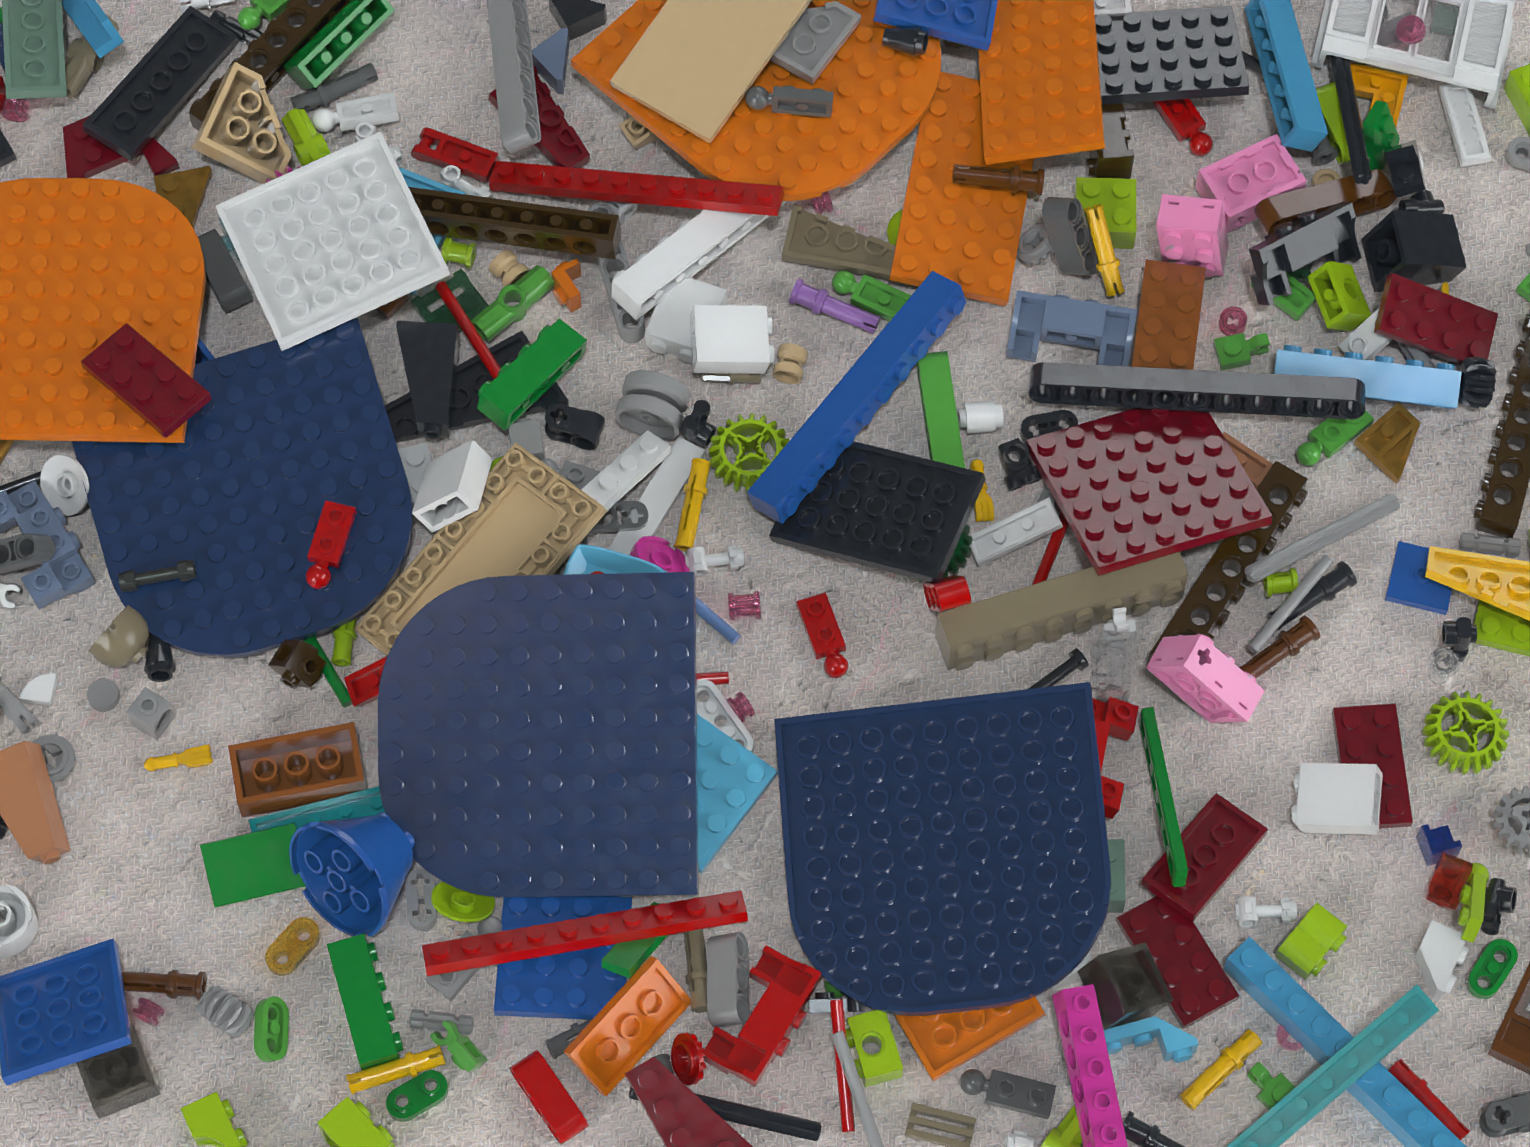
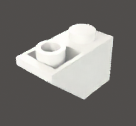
[1415,920,1469,1001]

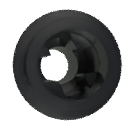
[883,27,928,57]
[144,635,176,682]

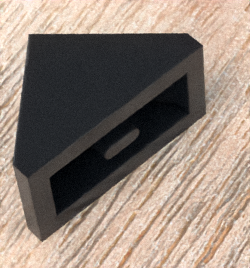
[549,0,607,41]

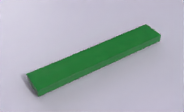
[1139,707,1188,887]

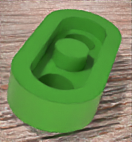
[254,996,289,1063]

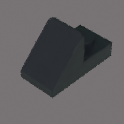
[1384,140,1426,198]

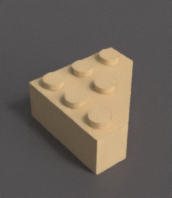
[191,62,292,184]

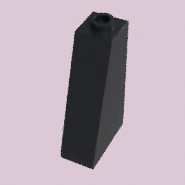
[396,321,460,439]

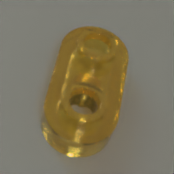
[265,917,320,976]

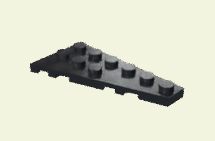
[385,330,569,442]

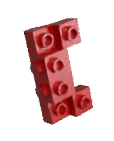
[1093,696,1139,819]
[702,945,822,1087]

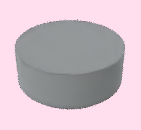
[87,679,120,712]

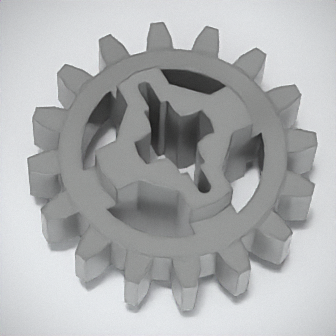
[1493,786,1530,855]

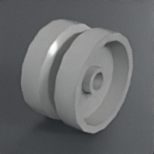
[615,370,690,440]

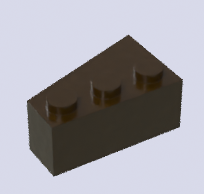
[1086,103,1135,179]

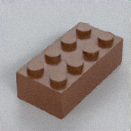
[1131,259,1206,370]
[228,722,367,817]

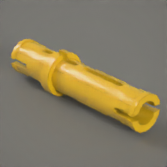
[1084,204,1125,296]
[674,458,711,552]
[1179,1029,1263,1111]
[346,1045,446,1095]

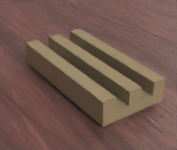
[905,1103,976,1147]

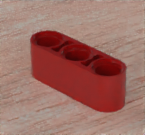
[923,575,971,612]
[509,1050,589,1145]

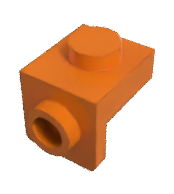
[551,258,581,313]

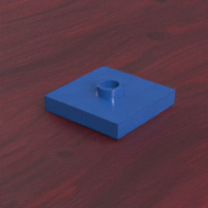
[1385,541,1452,615]

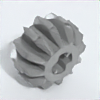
[196,986,254,1037]

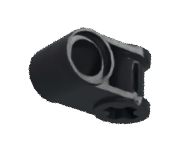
[545,403,605,450]

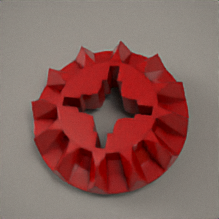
[671,1032,706,1085]

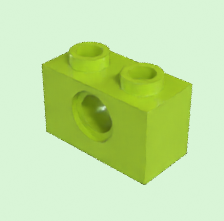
[1307,261,1371,332]
[846,1010,903,1088]

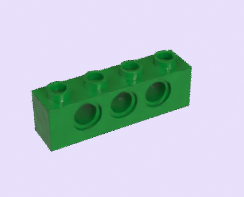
[283,0,395,89]

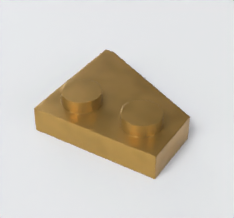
[154,166,212,228]
[1354,402,1421,484]

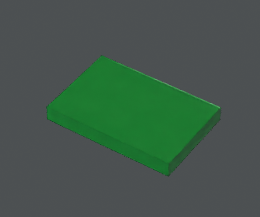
[200,822,306,908]

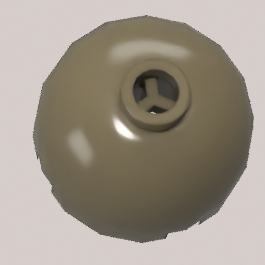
[88,605,149,667]

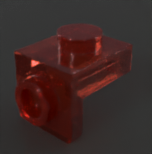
[1426,852,1473,910]

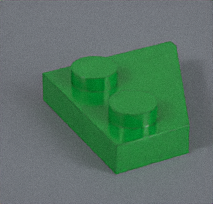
[1363,100,1400,170]

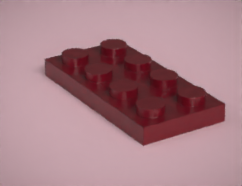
[1374,273,1498,365]
[81,323,211,438]
[1332,703,1413,829]
[1141,793,1268,921]
[1116,896,1239,1029]

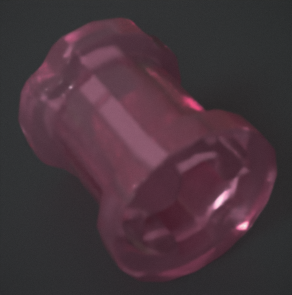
[728,591,761,620]

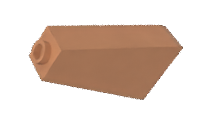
[0,740,71,864]

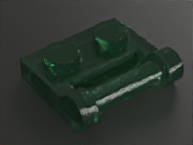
[410,268,489,333]

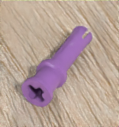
[789,278,881,334]

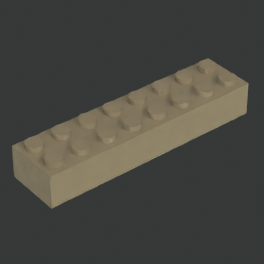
[935,552,1189,670]

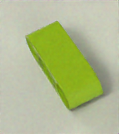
[1315,81,1350,164]

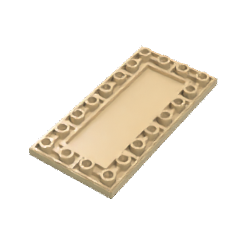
[610,0,812,144]
[355,442,607,656]

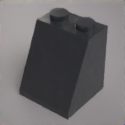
[1361,210,1467,292]

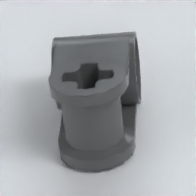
[1479,1092,1530,1138]

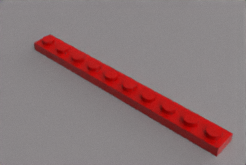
[488,161,784,216]
[422,890,748,976]

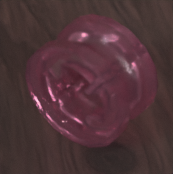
[1,98,30,122]
[811,191,833,215]
[1219,306,1247,336]
[726,691,755,723]
[131,997,165,1026]

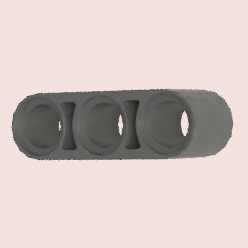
[1042,197,1098,275]
[197,229,252,313]
[0,533,55,575]

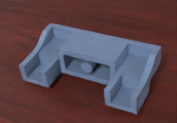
[1006,290,1137,366]
[0,480,95,610]

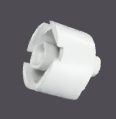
[0,885,39,959]

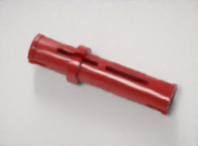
[1388,1058,1470,1141]

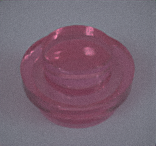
[1396,15,1426,44]

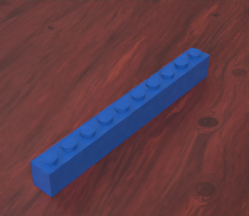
[747,271,967,524]

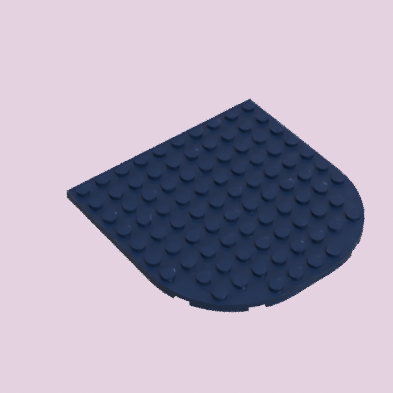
[72,317,413,658]
[378,572,699,897]
[774,682,1112,1016]

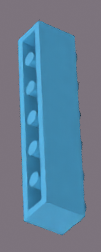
[1245,0,1328,152]
[1274,345,1462,409]

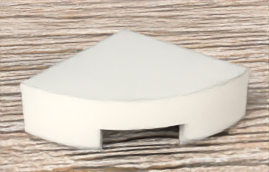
[19,673,58,707]

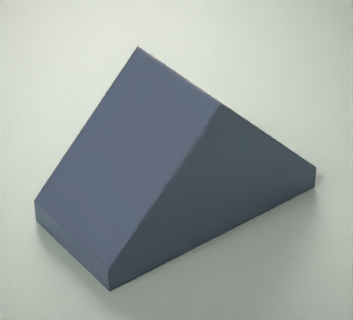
[532,28,570,94]

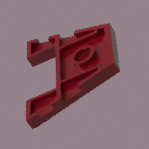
[63,115,180,178]

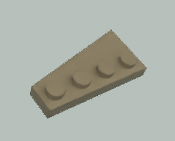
[782,203,895,280]

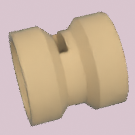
[489,249,530,287]
[772,343,808,384]

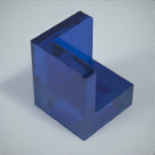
[1416,824,1462,866]

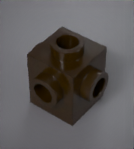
[268,639,326,689]

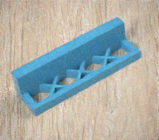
[62,0,124,58]

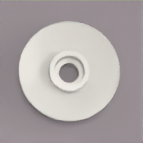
[40,455,90,516]

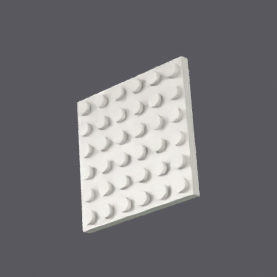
[215,131,450,351]

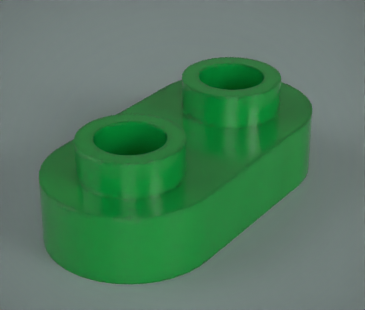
[1467,939,1518,999]
[386,1070,448,1122]

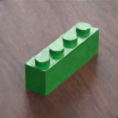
[477,318,587,431]
[326,933,404,1070]

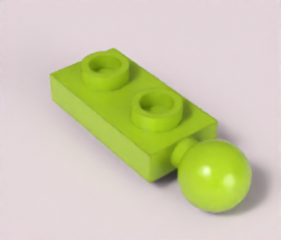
[1457,862,1489,943]

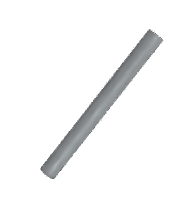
[1247,555,1333,654]
[831,1030,884,1147]

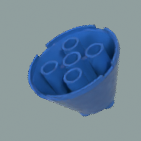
[289,812,415,937]

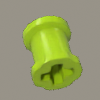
[441,237,477,269]
[1263,567,1299,598]

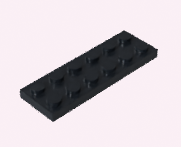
[83,6,238,161]

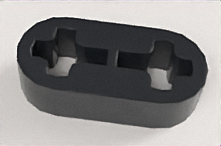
[1020,410,1078,444]

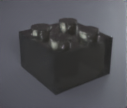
[1077,942,1174,1030]
[76,1025,161,1119]

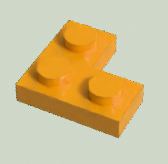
[1350,62,1409,127]

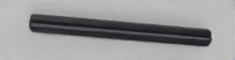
[1330,55,1372,185]
[629,1085,822,1141]

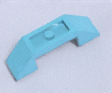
[1069,1016,1199,1085]

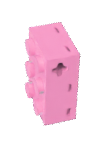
[1195,134,1307,233]
[1156,194,1229,277]
[1146,634,1265,723]

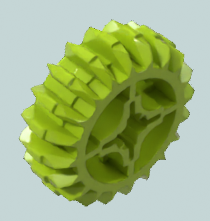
[709,413,790,493]
[1422,690,1509,775]

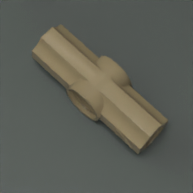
[65,15,119,99]

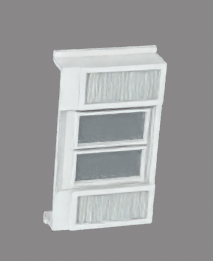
[1311,0,1515,109]

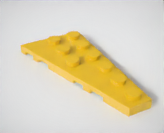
[1425,546,1530,621]

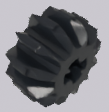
[1458,356,1497,408]

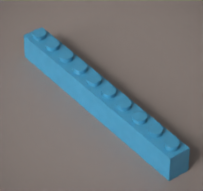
[1223,937,1467,1147]

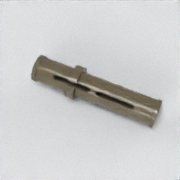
[684,929,707,1013]

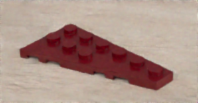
[624,1057,753,1147]

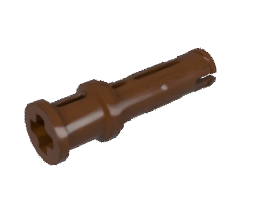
[952,164,1045,196]
[1239,615,1321,679]
[122,969,207,1001]

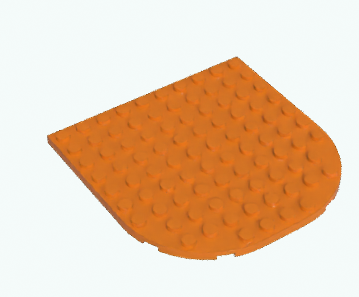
[571,0,941,201]
[0,178,206,443]

